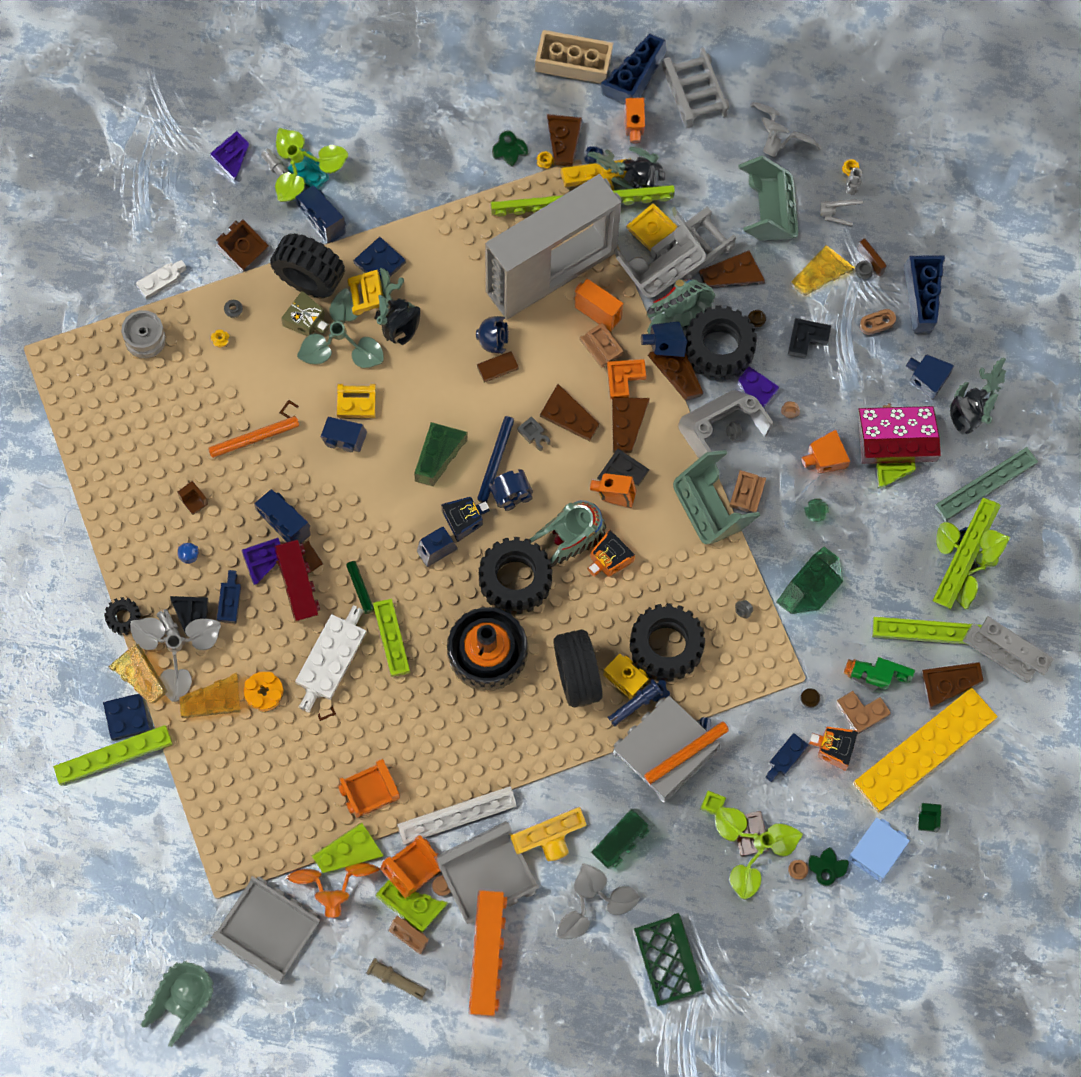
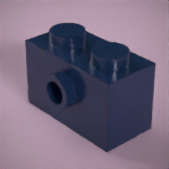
[320,417,367,453]

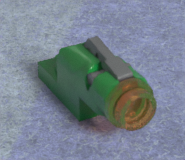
[843,657,915,691]

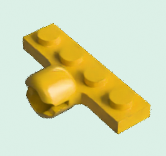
[560,158,631,191]
[510,807,587,861]

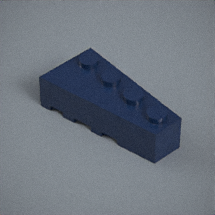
[601,33,667,104]
[904,255,945,333]

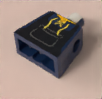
[441,497,490,542]

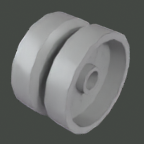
[121,310,166,358]

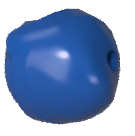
[177,543,199,564]

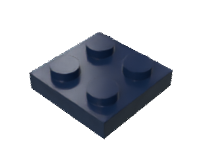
[353,236,406,280]
[103,693,150,741]

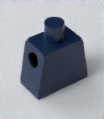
[641,321,687,357]
[906,355,954,400]
[417,526,458,567]

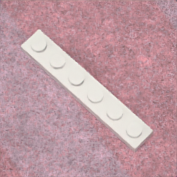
[397,786,517,844]

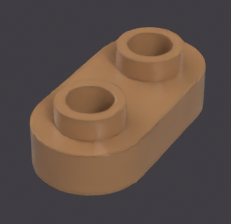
[860,309,896,335]

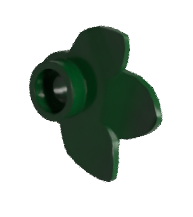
[492,131,528,167]
[808,847,849,886]

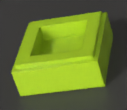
[700,790,726,816]

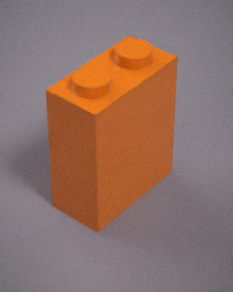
[574,279,623,332]

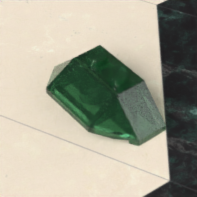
[776,546,843,614]

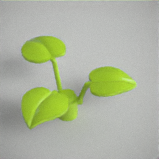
[275,128,349,202]
[936,522,1010,609]
[715,806,803,900]

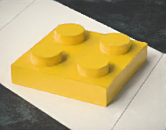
[626,203,678,252]

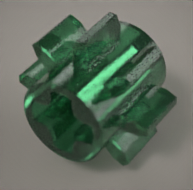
[804,498,829,522]

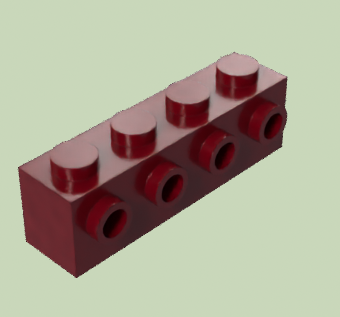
[274,540,321,622]

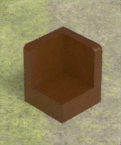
[177,481,208,515]

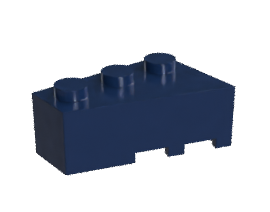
[295,185,346,244]
[254,489,311,544]

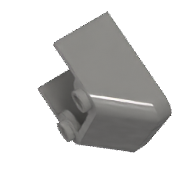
[614,207,705,298]
[678,390,773,458]

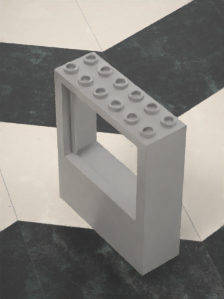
[485,174,622,320]

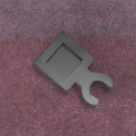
[517,416,550,451]

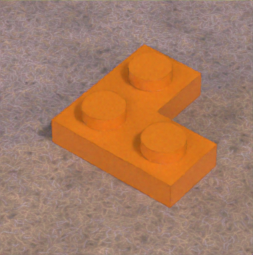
[607,359,646,399]

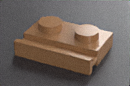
[580,323,624,368]
[729,470,766,513]

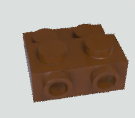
[215,219,269,271]

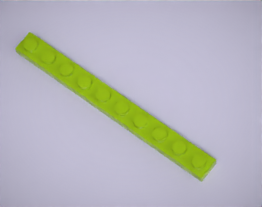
[491,185,675,217]

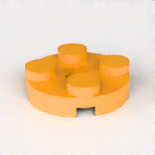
[244,672,284,712]

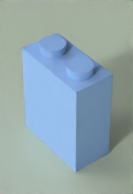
[848,817,910,883]

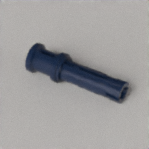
[608,679,663,727]

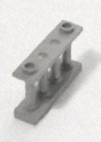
[662,47,730,128]
[650,207,736,280]
[963,616,1054,683]

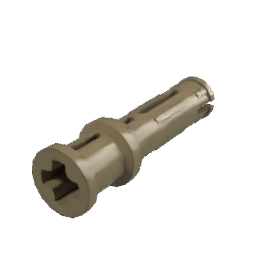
[366,958,427,1000]

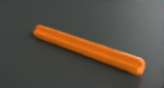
[208,416,299,457]
[644,722,729,784]

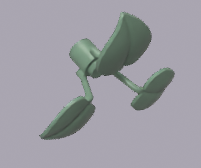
[297,288,384,368]

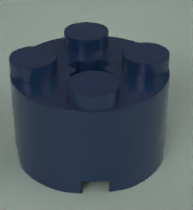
[489,469,533,511]

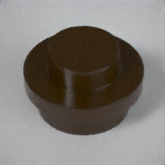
[748,310,766,328]
[800,688,820,708]

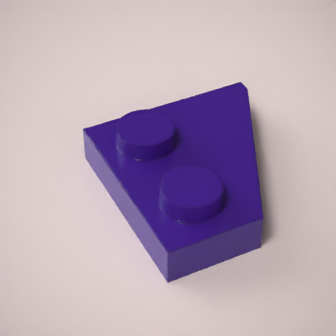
[210,131,249,180]
[738,366,779,408]
[241,538,281,585]

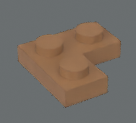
[836,691,891,734]

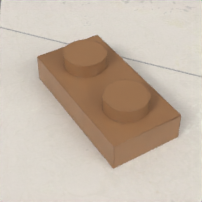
[388,916,429,955]

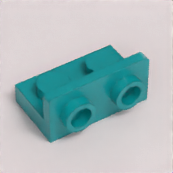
[287,149,329,189]

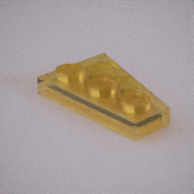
[790,245,854,296]
[108,644,168,704]
[179,672,241,718]

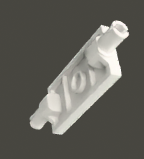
[295,605,366,713]

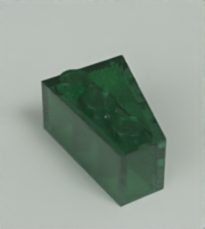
[414,422,468,486]
[591,808,655,869]

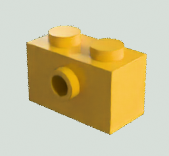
[603,653,649,700]

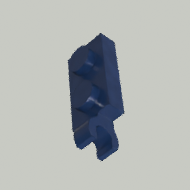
[217,570,241,624]
[765,733,809,783]

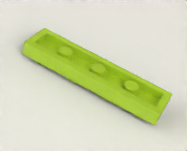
[373,598,410,677]

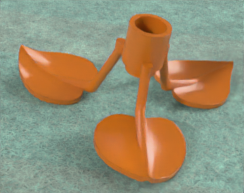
[285,863,380,918]

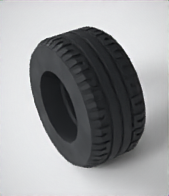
[553,629,603,708]

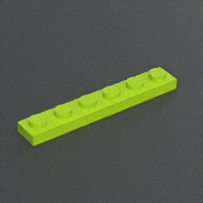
[932,498,1001,609]
[872,617,982,645]
[53,725,173,786]

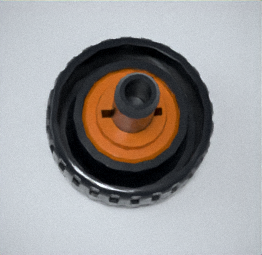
[447,607,528,691]

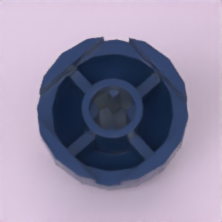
[476,316,509,354]

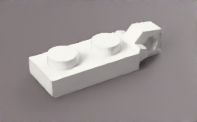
[136,260,187,299]

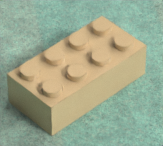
[535,30,613,84]

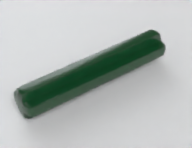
[346,561,374,614]

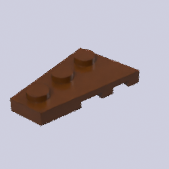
[547,114,582,167]
[699,250,765,288]
[648,351,704,400]
[540,384,599,441]
[612,398,650,453]
[921,662,984,709]

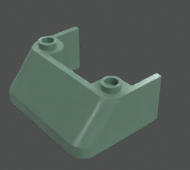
[738,155,798,240]
[673,450,760,544]

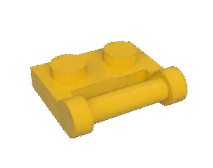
[347,270,383,315]
[337,384,376,418]

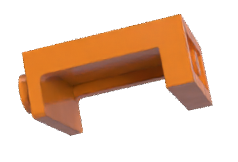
[338,759,400,818]
[380,835,441,898]

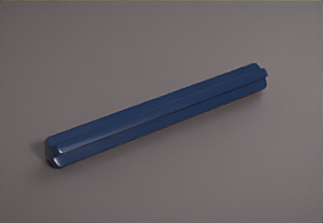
[477,416,514,503]

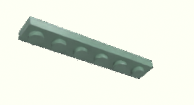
[934,447,1038,522]

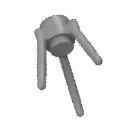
[820,199,863,226]

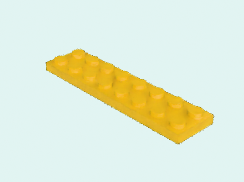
[853,687,998,813]

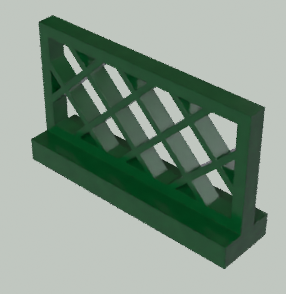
[634,913,705,1007]

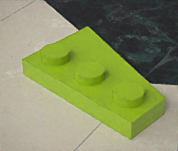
[312,822,384,873]
[375,880,448,933]

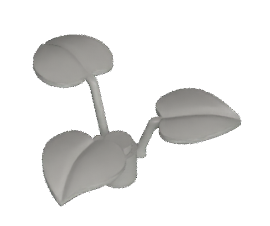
[750,102,821,157]
[130,618,221,702]
[556,864,640,939]

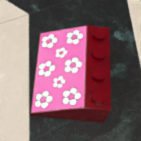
[858,406,941,464]

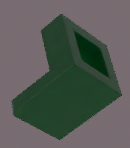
[918,803,942,832]

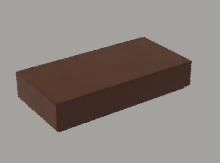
[857,238,887,277]
[477,351,519,383]

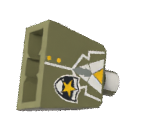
[281,291,329,336]

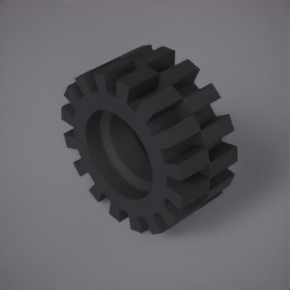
[104,597,141,635]

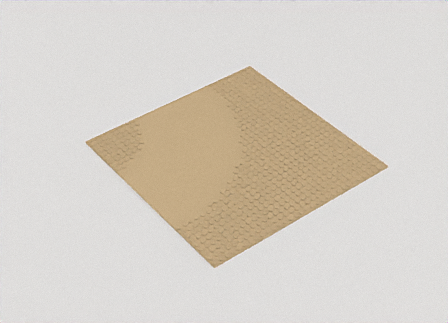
[24,160,805,899]

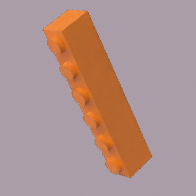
[468,890,507,1016]

